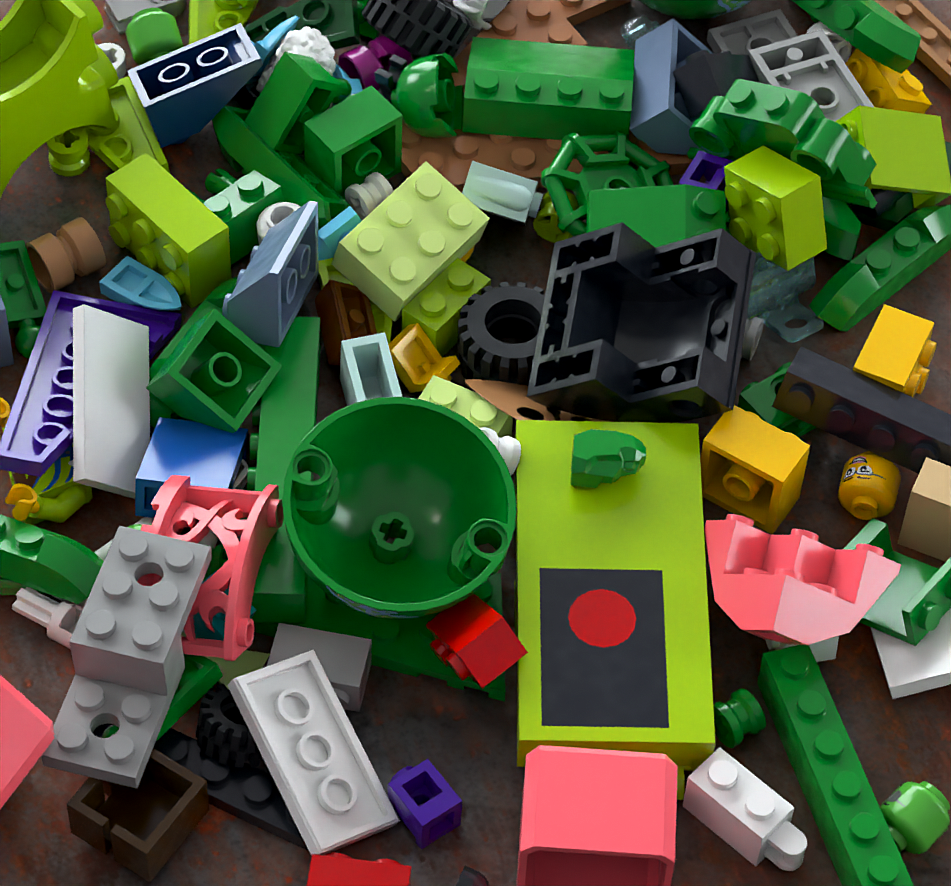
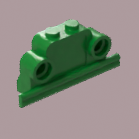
[687,79,877,208]

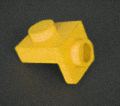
[388,323,461,393]

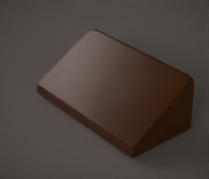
[315,279,377,365]

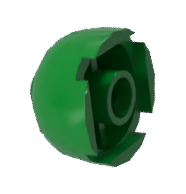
[391,53,464,138]

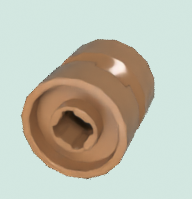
[26,217,106,293]

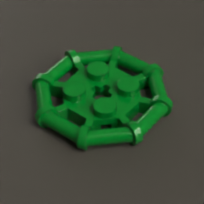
[541,131,674,237]

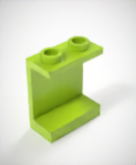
[835,105,951,209]

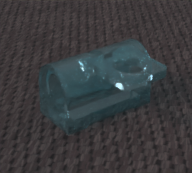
[747,251,824,343]

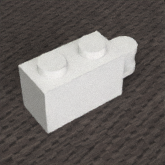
[683,747,807,871]

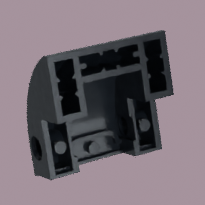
[527,222,756,423]

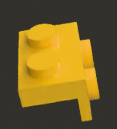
[845,48,932,114]

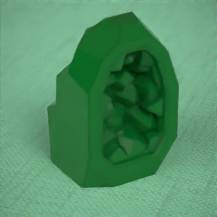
[570,429,646,488]

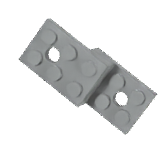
[707,9,874,121]
[41,526,212,788]

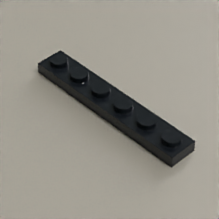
[93,724,309,851]

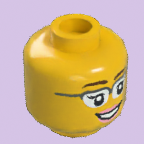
[838,451,901,520]

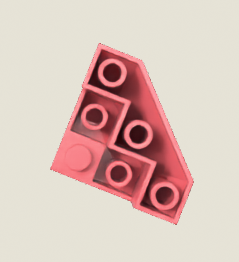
[704,514,901,645]

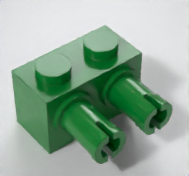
[244,51,352,155]
[187,168,284,265]

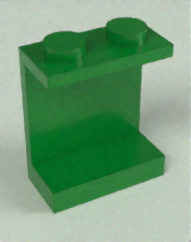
[843,518,951,646]

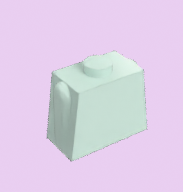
[462,161,543,225]
[340,332,402,406]

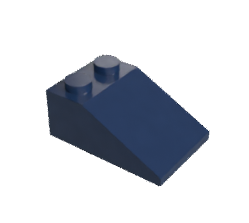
[127,23,263,148]

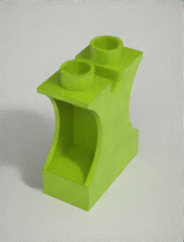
[0,0,118,198]

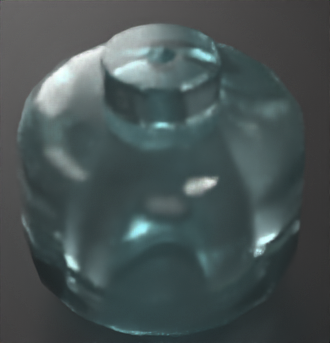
[620,14,660,52]

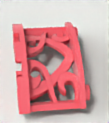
[137,475,284,661]

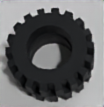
[362,0,473,58]
[457,282,545,386]

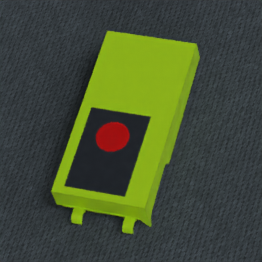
[514,420,715,800]

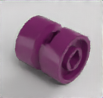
[338,35,413,91]

